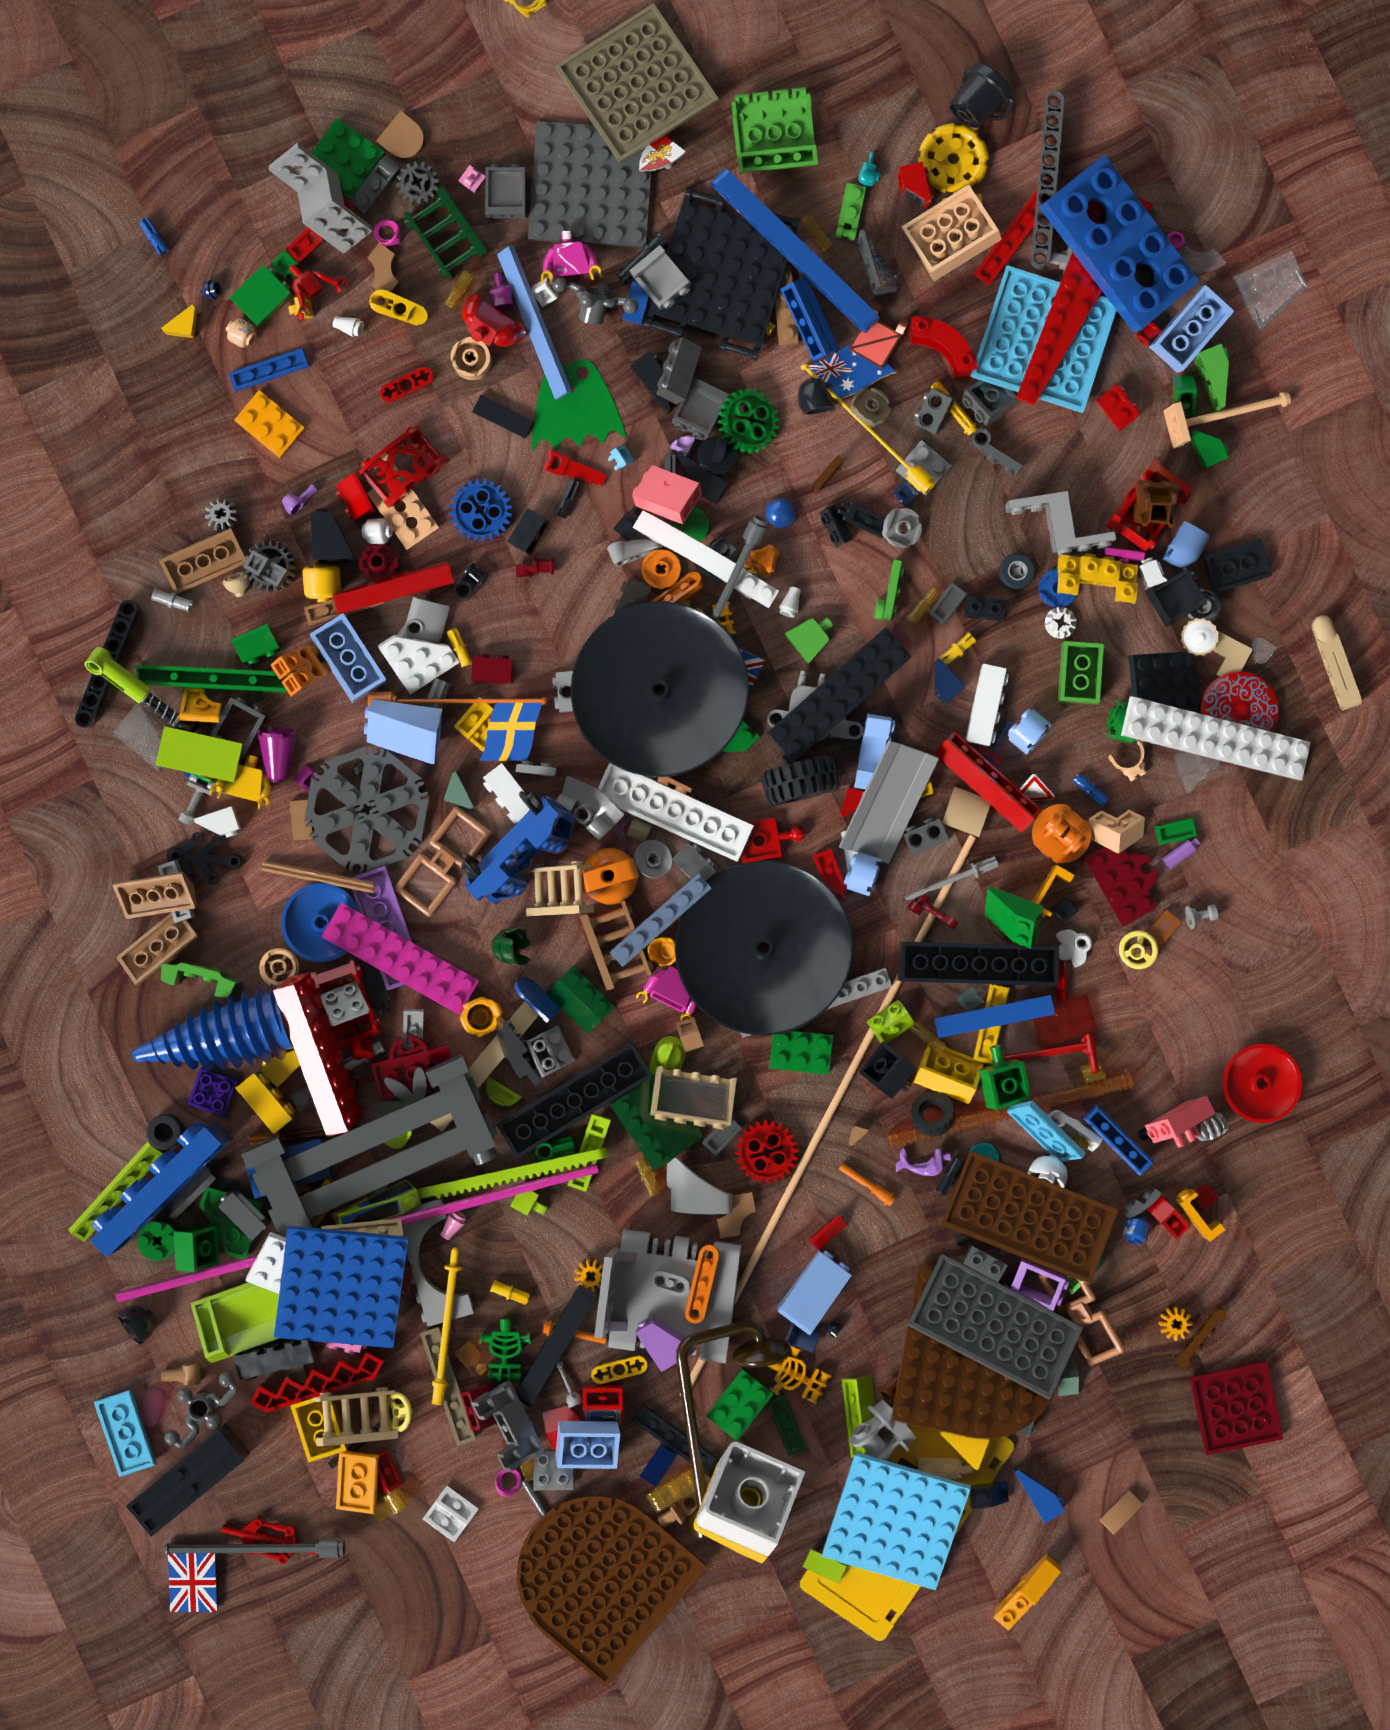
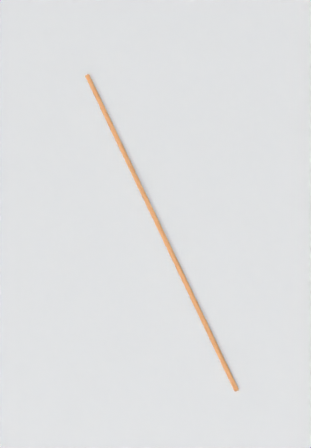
[680,835,976,1396]

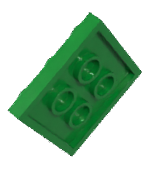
[312,118,385,200]

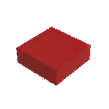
[1194,1183,1218,1211]

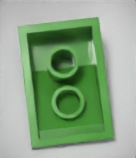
[1193,344,1230,412]

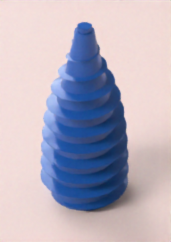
[132,984,294,1070]

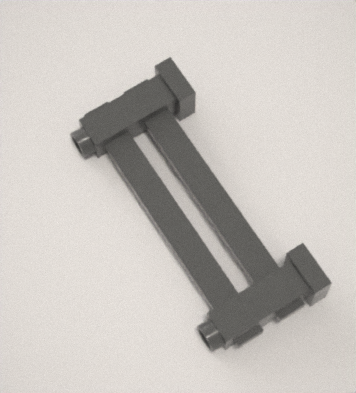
[241,1054,498,1238]

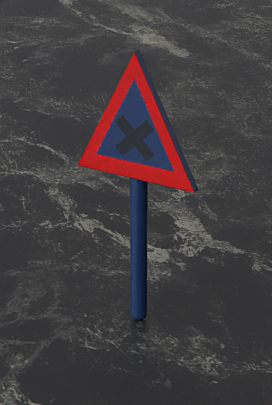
[978,720,1012,766]

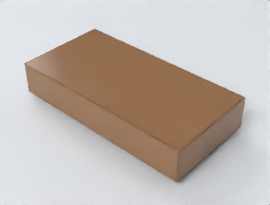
[290,800,313,841]

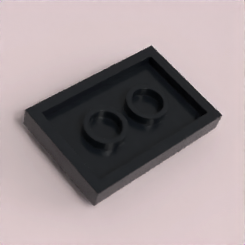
[1203,538,1272,594]

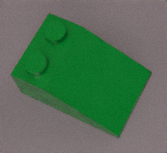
[985,886,1044,949]

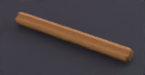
[261,861,376,893]

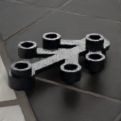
[166,832,244,885]

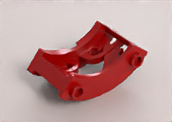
[909,317,978,379]
[358,425,450,508]
[1106,458,1193,553]
[310,960,382,1051]

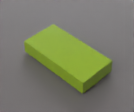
[802,1548,847,1584]

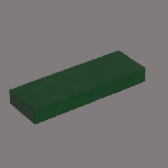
[767,1393,807,1456]

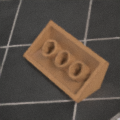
[159,528,247,594]
[112,872,197,919]
[116,913,198,986]

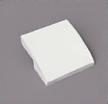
[423,1486,478,1542]

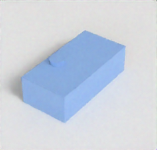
[1149,285,1234,373]
[310,613,386,704]

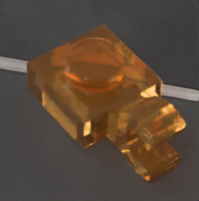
[454,1340,487,1375]

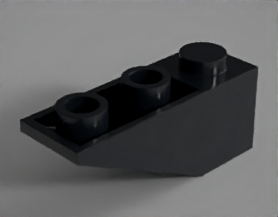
[676,452,728,505]

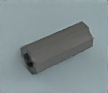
[424,678,451,709]

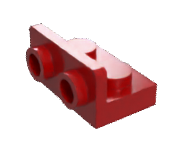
[1095,384,1140,432]

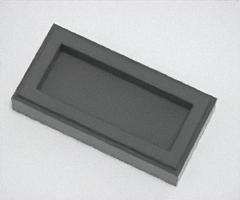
[928,582,968,625]
[701,1117,743,1156]

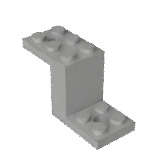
[269,143,372,254]
[1005,491,1116,556]

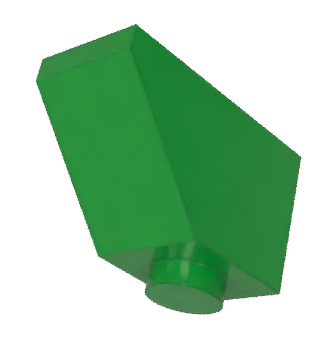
[1173,375,1197,419]
[1189,430,1229,470]

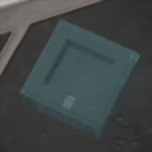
[956,986,984,1012]

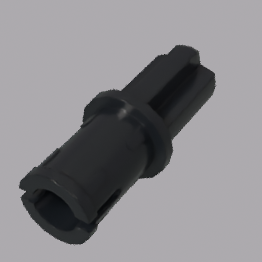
[555,479,580,519]
[936,1157,964,1196]

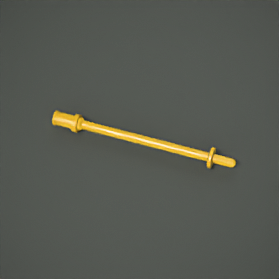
[431,1247,462,1405]

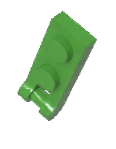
[835,183,866,241]

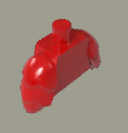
[462,293,528,347]

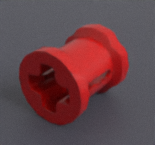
[1135,321,1161,347]

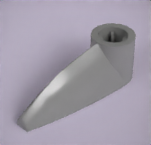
[607,539,665,567]

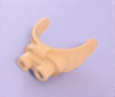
[1108,740,1147,781]

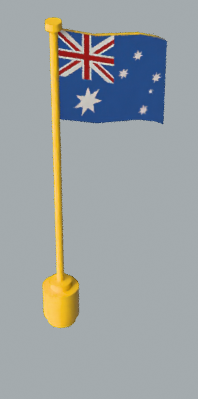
[801,344,935,494]

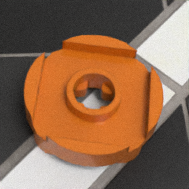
[642,550,681,590]

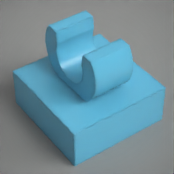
[608,445,635,470]

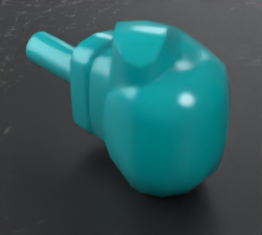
[858,152,881,186]

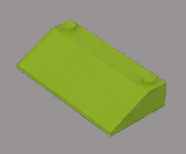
[190,1282,281,1363]

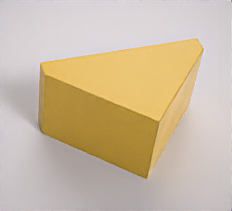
[161,304,198,338]

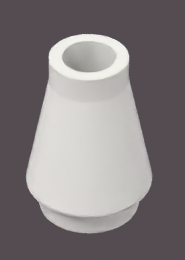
[333,316,364,337]
[779,587,801,618]

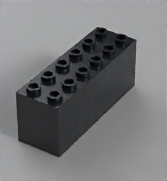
[126,1422,250,1537]

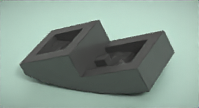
[243,550,289,589]

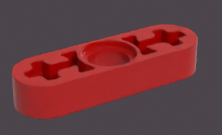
[380,367,434,403]

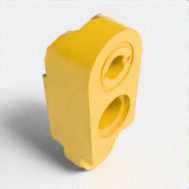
[369,289,428,326]

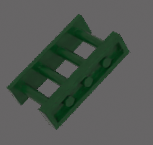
[403,186,488,282]

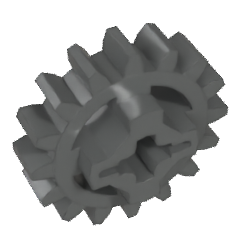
[396,161,439,206]

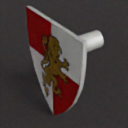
[639,135,686,172]

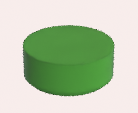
[874,599,886,620]

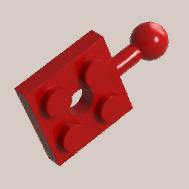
[741,818,806,863]

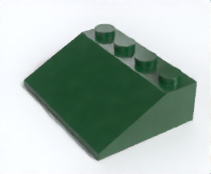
[610,1074,704,1171]

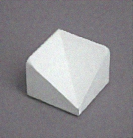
[531,278,559,308]

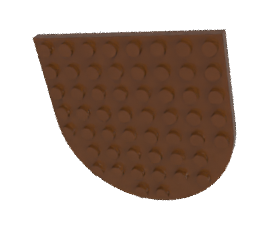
[890,1264,1058,1440]
[517,1495,708,1687]

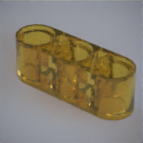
[645,1467,695,1513]

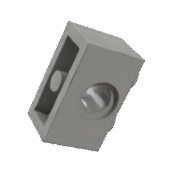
[552,671,573,713]

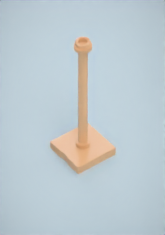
[1164,392,1291,449]

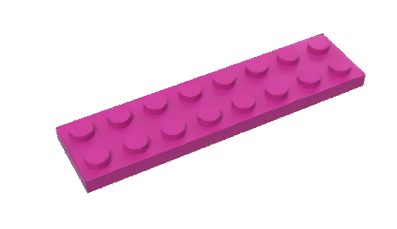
[321,902,479,1015]

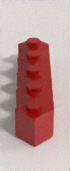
[250,1349,386,1413]

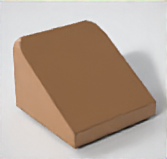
[848,1125,869,1146]

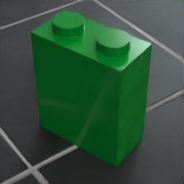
[229,265,293,329]

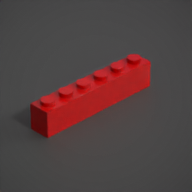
[934,731,1042,833]

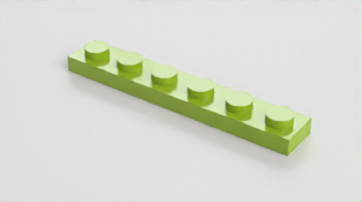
[68,1142,163,1242]

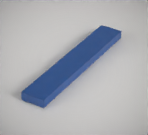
[934,995,1055,1038]

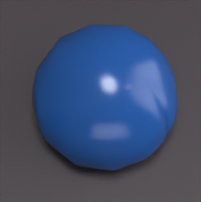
[765,498,796,529]

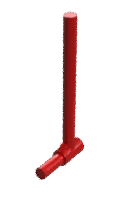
[1004,1034,1099,1074]

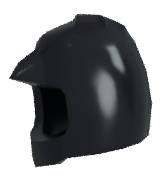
[797,377,836,415]

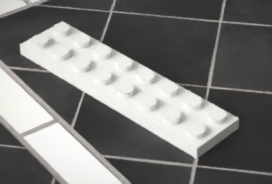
[598,763,754,862]

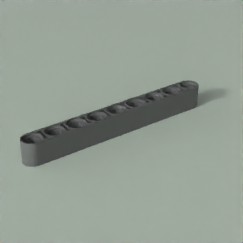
[1031,91,1064,270]

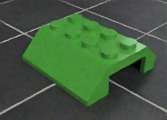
[731,87,818,174]

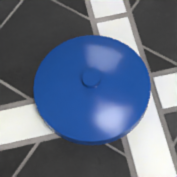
[281,883,359,962]

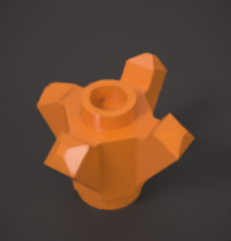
[744,544,780,578]

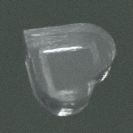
[1251,638,1277,664]

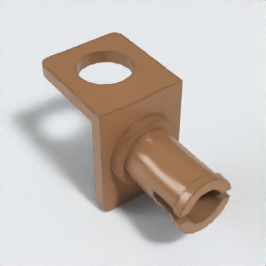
[658,1490,697,1528]

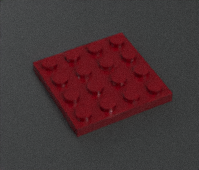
[1189,1361,1283,1455]

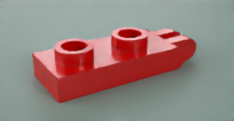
[813,849,847,901]

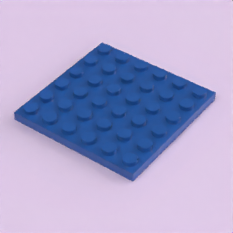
[274,1225,408,1348]

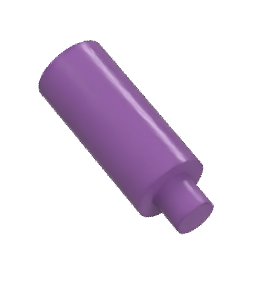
[1162,838,1200,870]

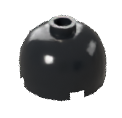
[117,1305,154,1345]

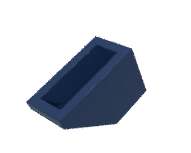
[933,658,966,704]

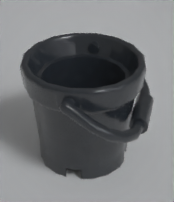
[949,63,1015,130]

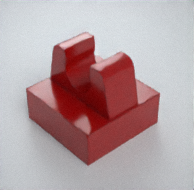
[350,1035,374,1061]

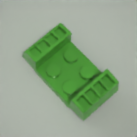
[161,962,241,997]

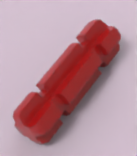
[1056,962,1067,1000]

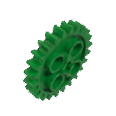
[718,388,780,453]

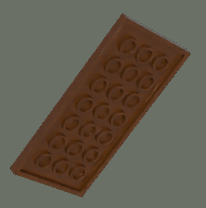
[941,1151,1119,1285]

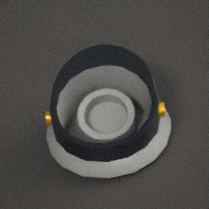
[1187,590,1221,622]

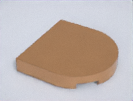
[376,111,424,159]

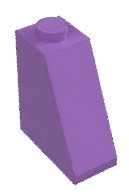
[635,1317,697,1372]

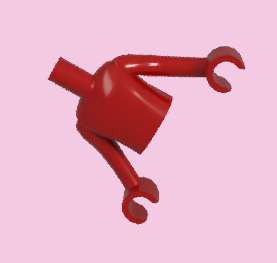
[289,264,348,320]

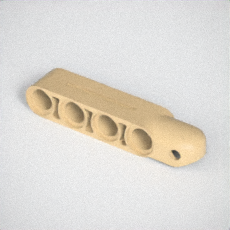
[1312,615,1362,711]

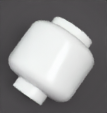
[362,518,393,544]

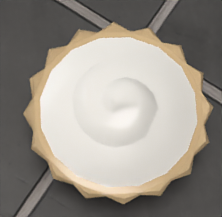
[1181,618,1219,656]

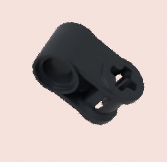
[455,563,489,601]

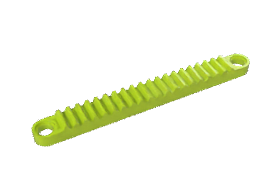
[416,1147,608,1199]

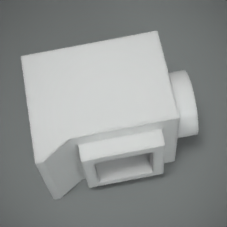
[1138,557,1167,589]

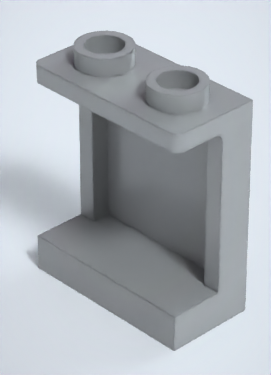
[630,245,691,310]

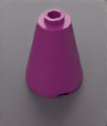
[258,727,298,782]

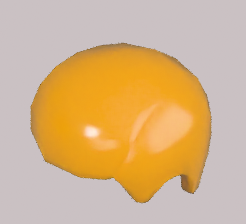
[647,936,676,966]

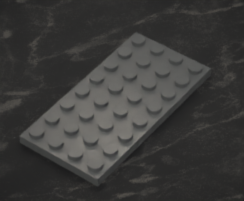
[907,1254,1083,1399]

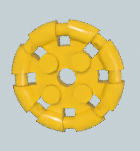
[918,123,989,194]

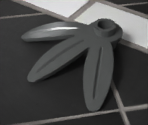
[371,1067,427,1115]

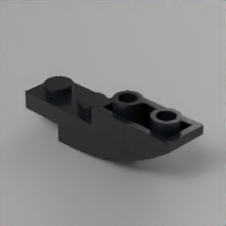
[497,1016,543,1088]

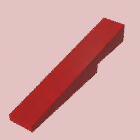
[332,561,454,614]

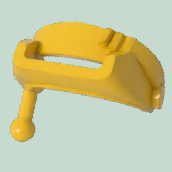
[504,0,547,18]

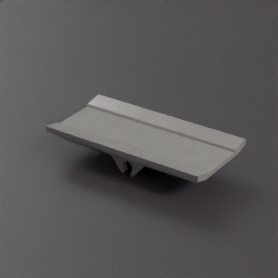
[839,740,939,864]

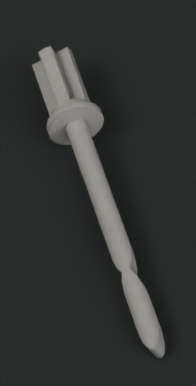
[905,856,998,900]

